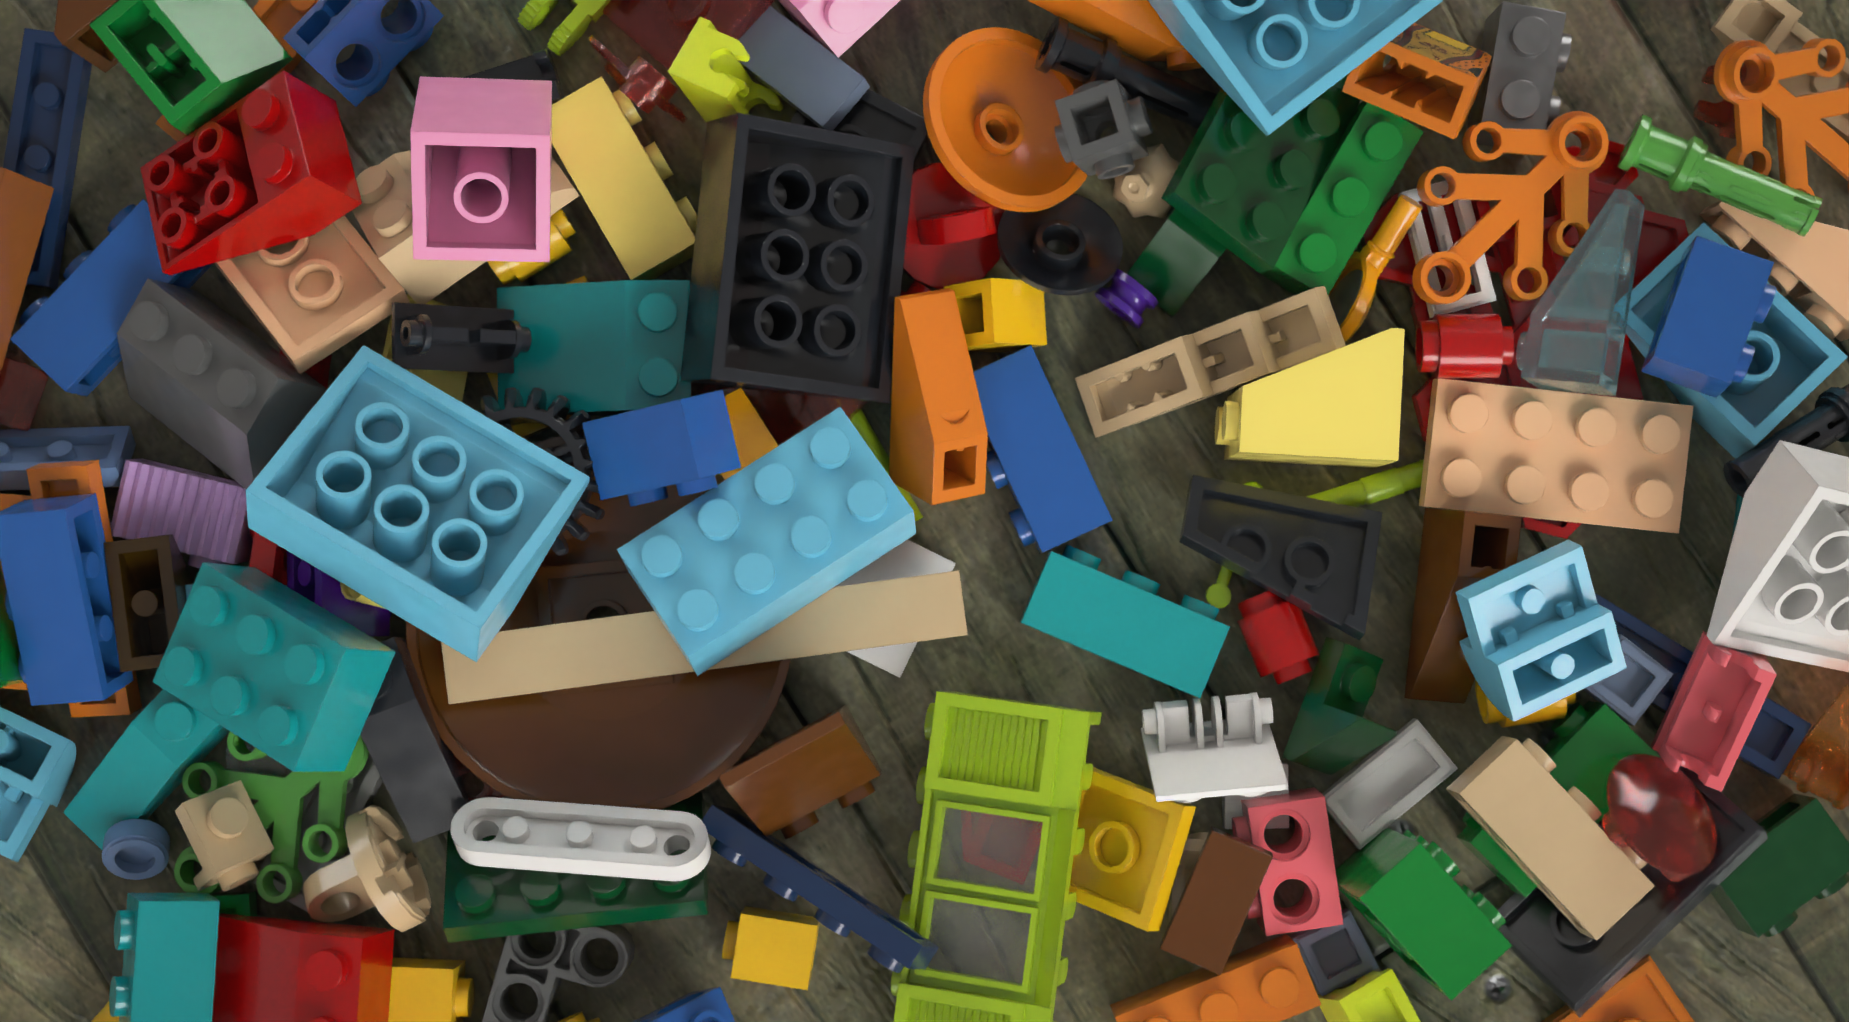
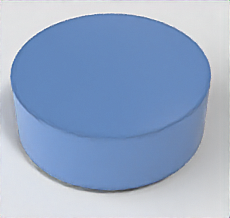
[102,819,170,880]

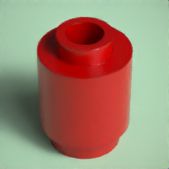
[1415,313,1514,379]
[1237,591,1320,685]

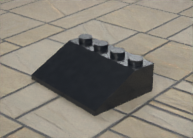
[680,113,915,404]

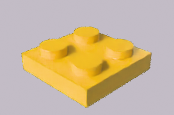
[1069,767,1196,932]

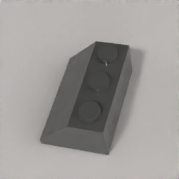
[117,278,327,489]

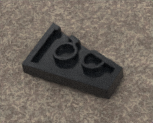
[1179,475,1383,641]

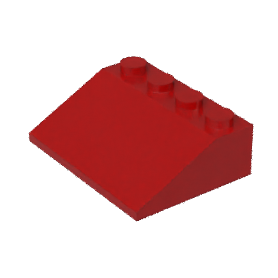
[212,913,395,1022]

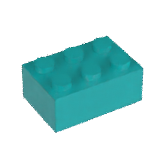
[153,562,396,772]

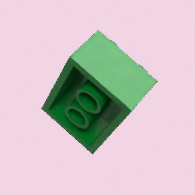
[1336,827,1512,1001]

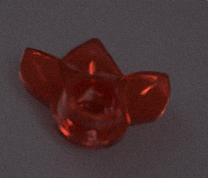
[589,34,688,124]

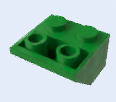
[89,0,293,135]

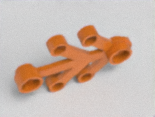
[1714,38,1849,196]
[1412,111,1609,305]

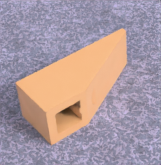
[1699,200,1849,341]

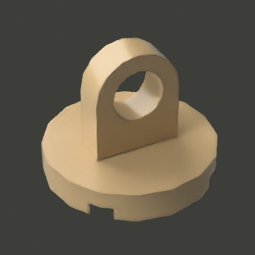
[302,805,431,932]

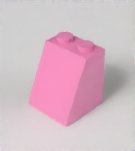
[410,76,552,262]

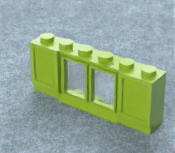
[890,691,1102,1022]

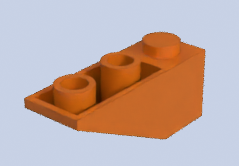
[889,288,988,505]

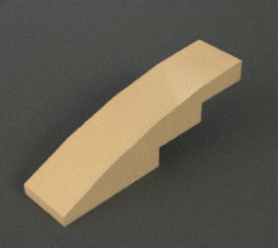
[1075,286,1346,438]

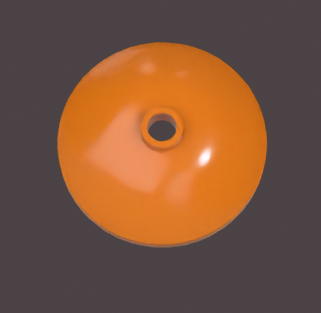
[923,27,1088,212]

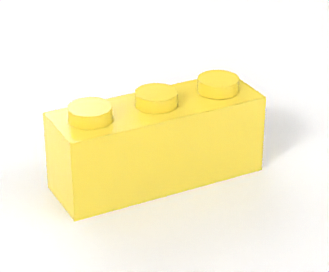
[552,76,697,280]

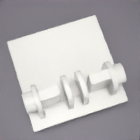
[1141,692,1288,803]

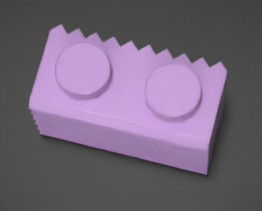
[110,459,253,568]

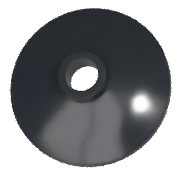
[997,193,1123,296]

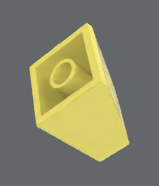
[1215,328,1405,468]

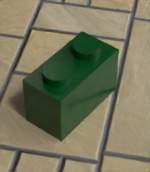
[1711,793,1849,938]

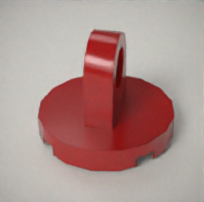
[903,163,1005,289]

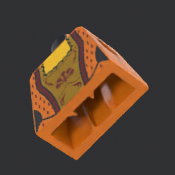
[1342,23,1492,139]

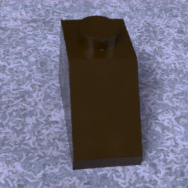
[104,534,194,672]

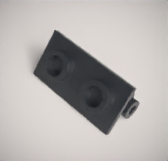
[392,302,532,374]

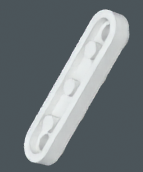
[450,797,711,881]

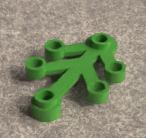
[174,732,369,903]

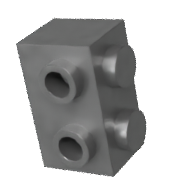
[1466,1,1572,146]

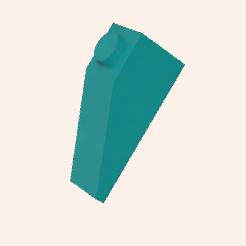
[63,689,230,850]

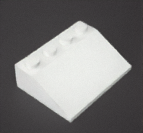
[1707,440,1849,672]

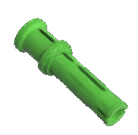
[1617,114,1823,237]

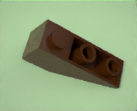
[1404,508,1522,704]

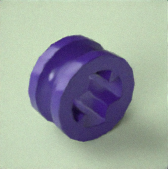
[1094,269,1159,329]

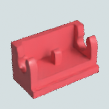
[1651,631,1777,792]

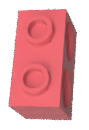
[1232,787,1343,936]

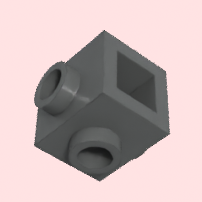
[1055,79,1153,179]

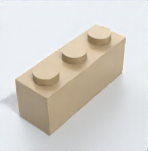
[1446,736,1655,941]

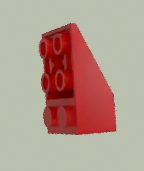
[140,70,362,275]

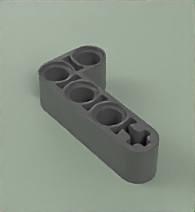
[482,924,635,1022]

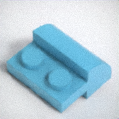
[1455,539,1627,722]
[0,707,76,862]

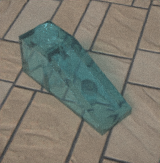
[1516,189,1645,396]

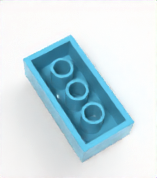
[617,407,916,676]

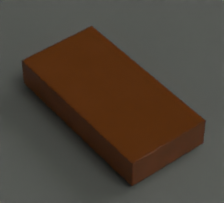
[1160,826,1273,975]

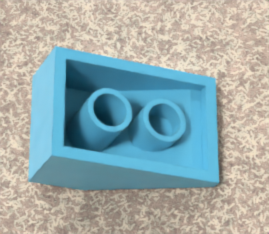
[1610,222,1848,459]

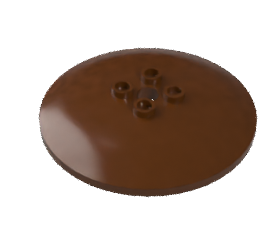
[406,432,791,810]

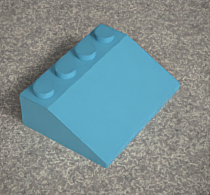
[1148,0,1443,136]
[246,345,590,662]

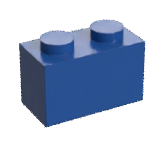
[1641,236,1776,398]
[582,390,741,507]

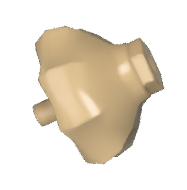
[1113,143,1180,218]

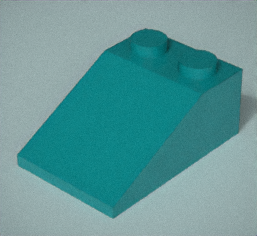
[497,280,691,415]

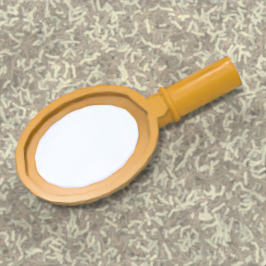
[1328,194,1423,343]

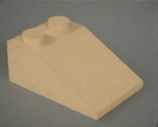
[352,150,579,304]

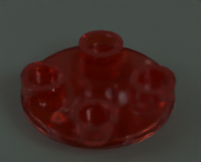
[1602,754,1717,882]

